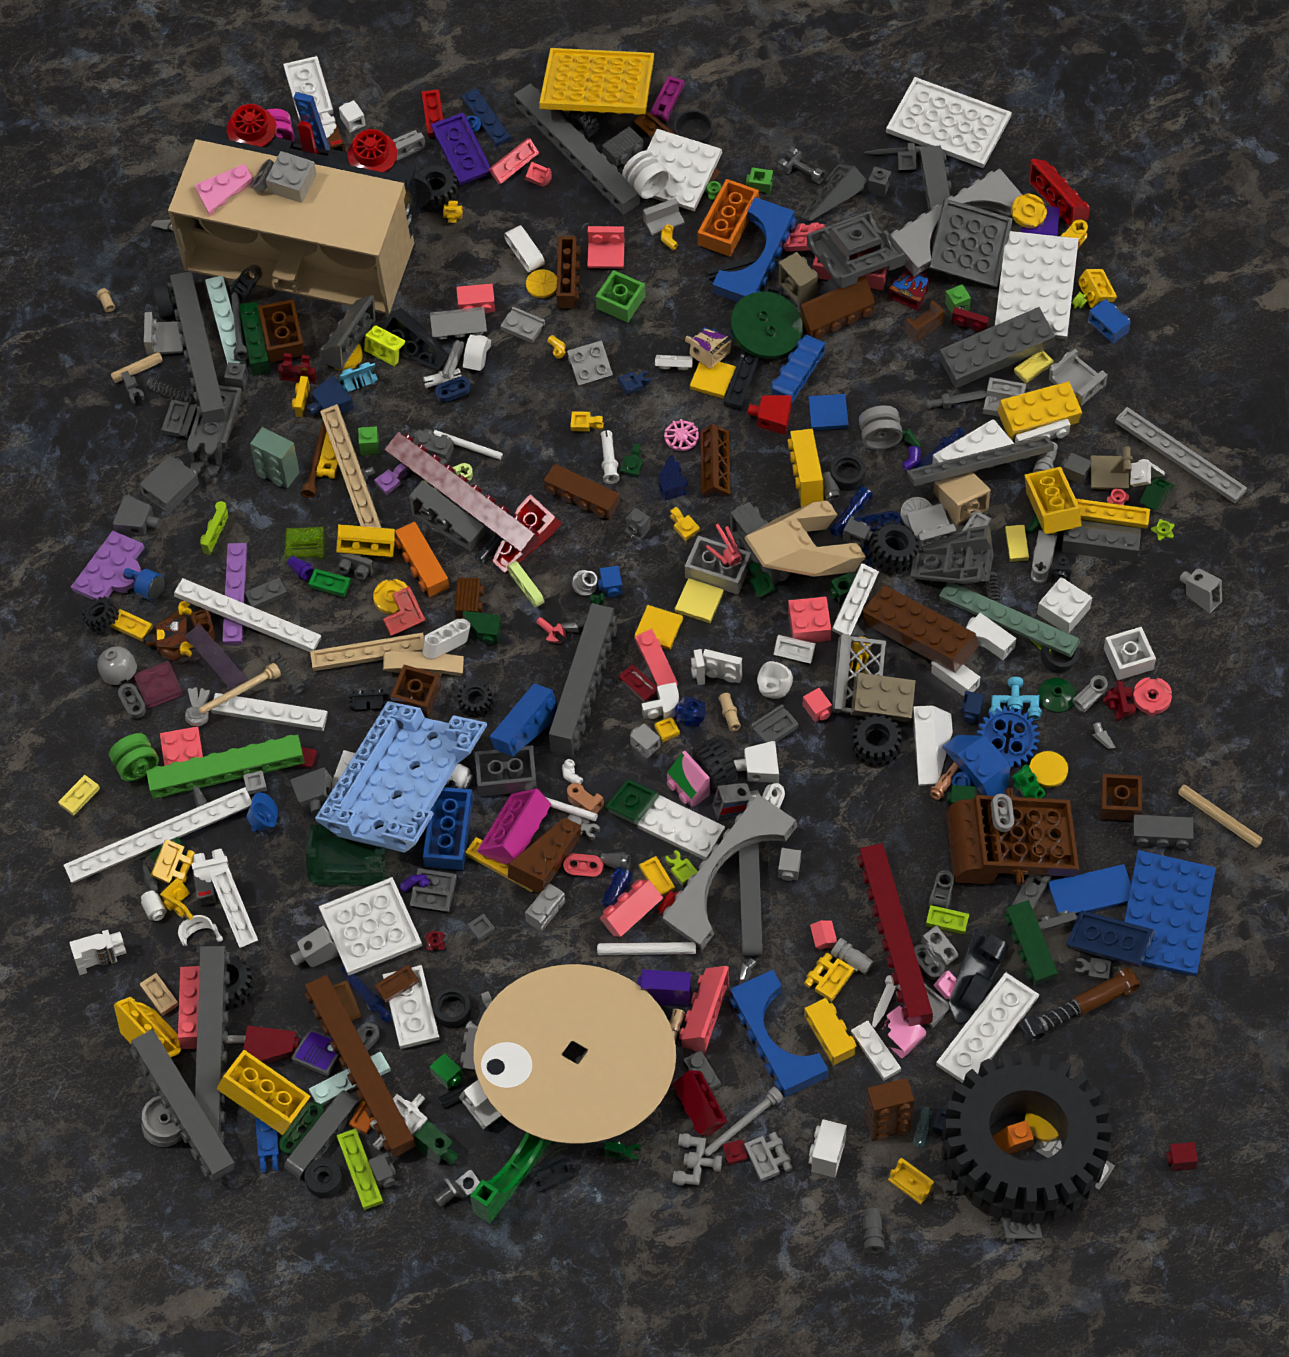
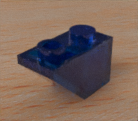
[658,455,688,501]

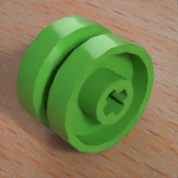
[109,733,159,781]

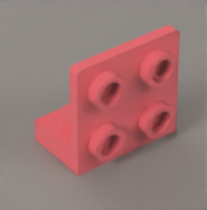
[588,226,625,269]

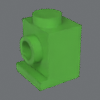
[746,168,773,195]

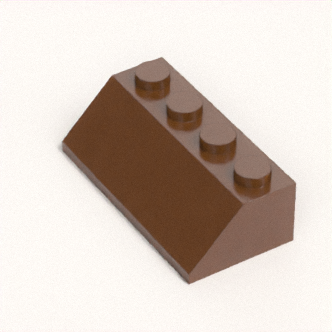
[800,277,875,339]

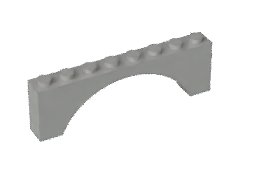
[890,169,1022,277]
[663,794,797,950]

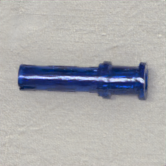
[830,486,873,536]

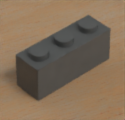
[1132,815,1193,849]

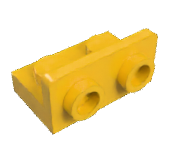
[1078,269,1117,308]

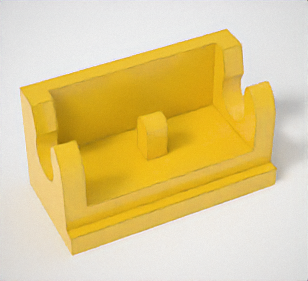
[888,1157,934,1205]

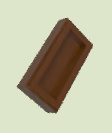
[374,965,419,1003]

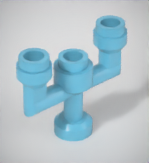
[989,677,1041,720]

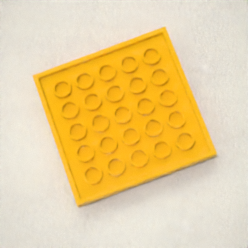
[540,48,654,115]

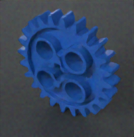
[977,706,1040,769]

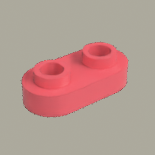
[563,853,603,877]

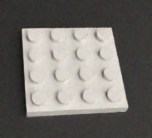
[633,129,722,211]
[319,877,422,976]

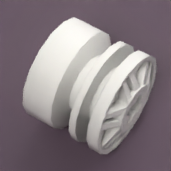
[622,150,670,199]

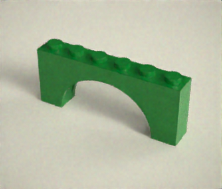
[470,1132,552,1224]

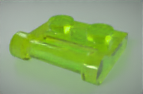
[285,527,324,559]

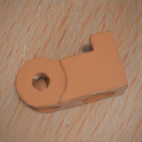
[567,783,604,814]

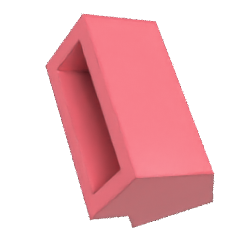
[810,920,837,950]

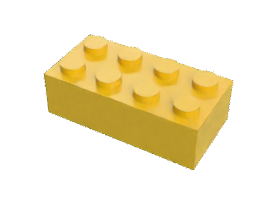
[997,381,1082,441]
[1025,467,1082,534]
[216,1050,311,1135]

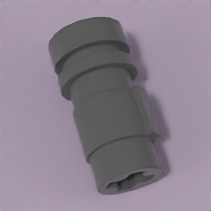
[863,1208,885,1254]

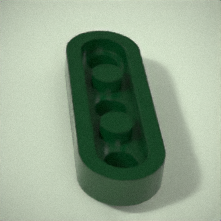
[279,1102,324,1156]

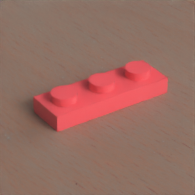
[489,138,539,184]

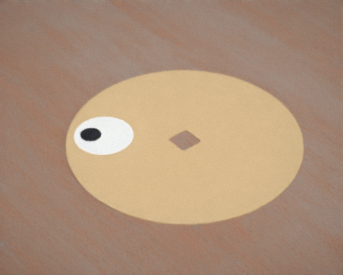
[474,964,676,1143]

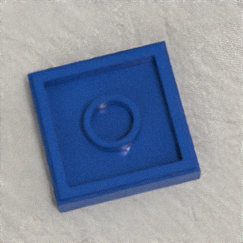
[809,394,848,431]

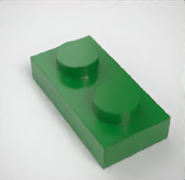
[308,569,351,597]

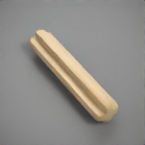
[111,352,163,383]

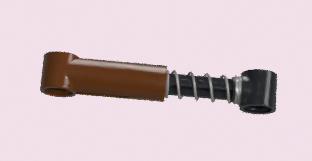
[1018,967,1141,1044]

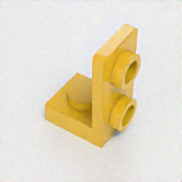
[160,878,193,920]

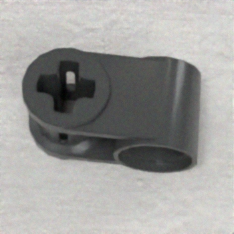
[928,870,954,909]

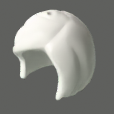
[757,661,793,699]

